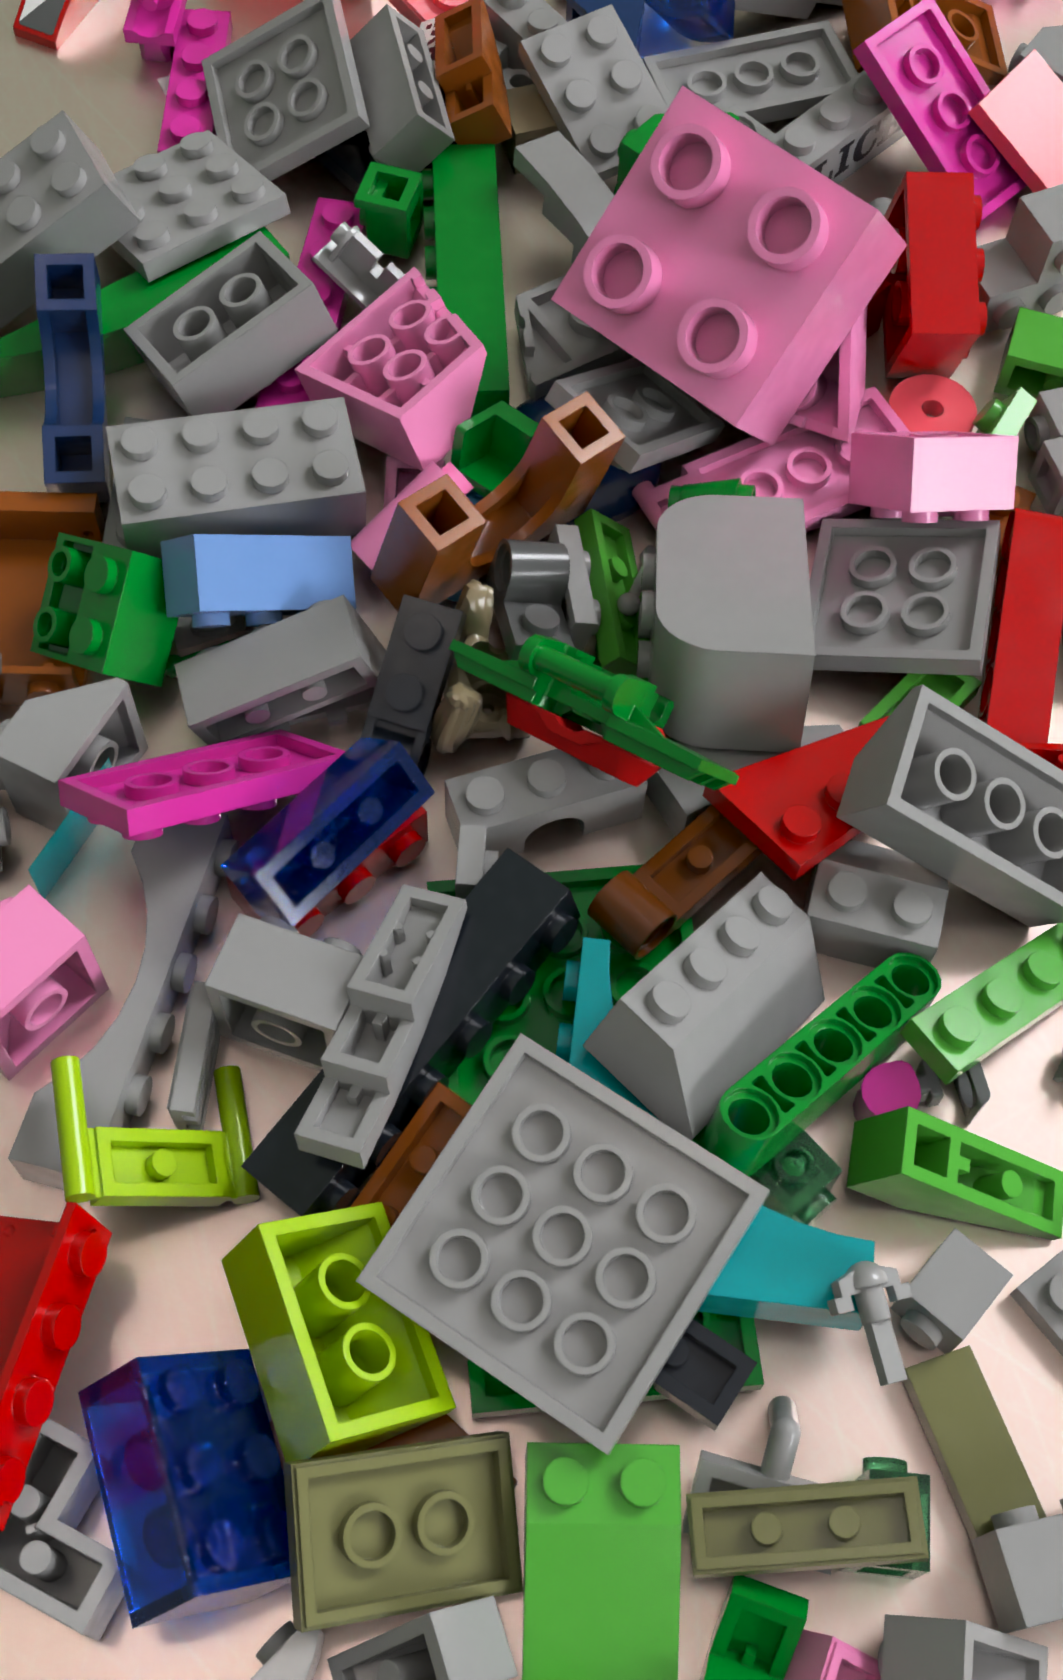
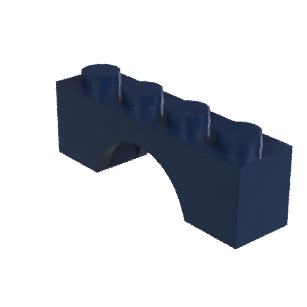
[34,253,111,503]

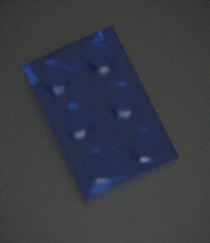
[78,1349,291,1629]

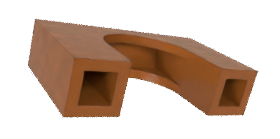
[370,391,626,612]

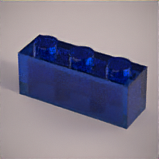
[220,737,435,927]

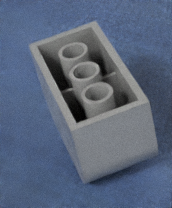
[637,495,815,752]

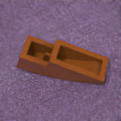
[435,0,512,145]

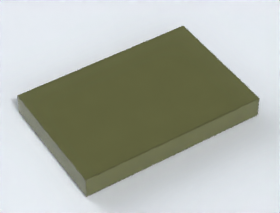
[283,1431,523,1633]

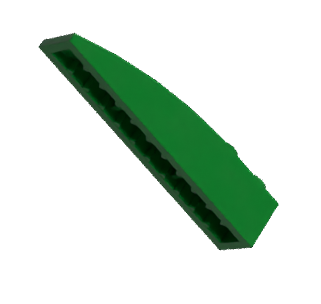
[0,226,290,398]

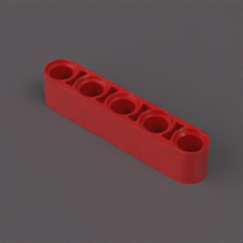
[978,507,1063,743]

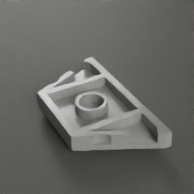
[514,275,633,401]

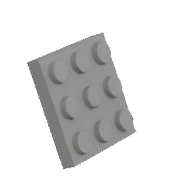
[201,0,370,181]
[110,130,291,282]
[810,519,1001,676]

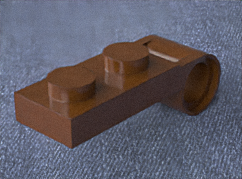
[587,805,762,960]

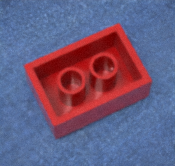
[883,171,987,379]

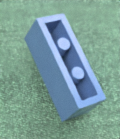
[160,534,356,628]

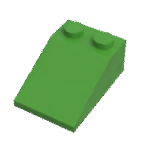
[522,1442,681,1680]

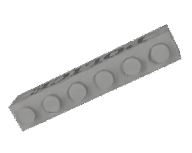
[768,70,905,184]

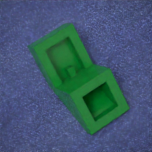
[700,1575,809,1680]

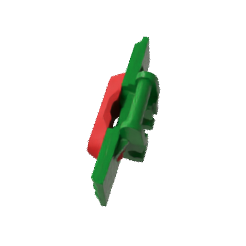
[449,634,740,791]

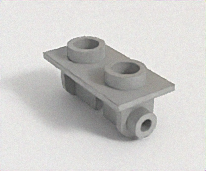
[311,221,405,310]

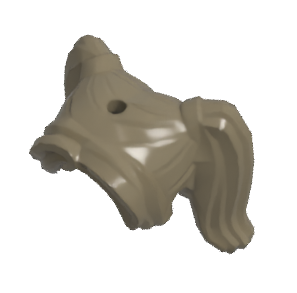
[430,579,530,754]

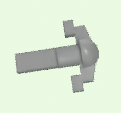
[827,1261,913,1386]

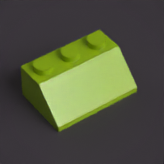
[221,1202,456,1462]

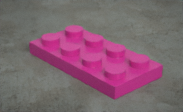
[853,0,1027,221]
[58,729,355,841]

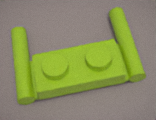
[50,1056,260,1207]

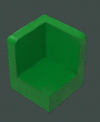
[451,400,539,497]

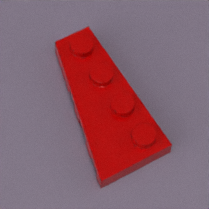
[702,715,890,881]

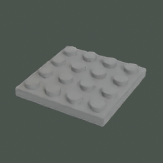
[356,1033,770,1455]

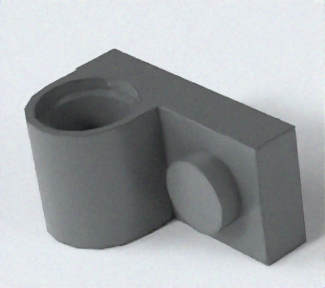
[485,539,574,661]

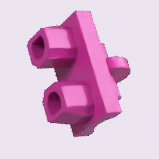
[123,0,187,62]

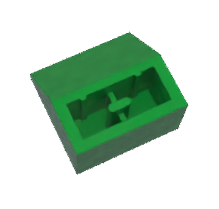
[30,532,179,687]

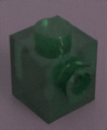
[750,1130,843,1226]

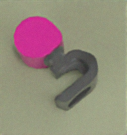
[853,1059,991,1125]

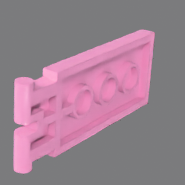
[632,386,910,533]

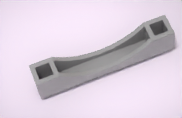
[8,813,239,1190]

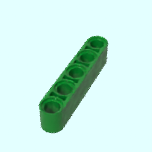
[699,952,941,1177]

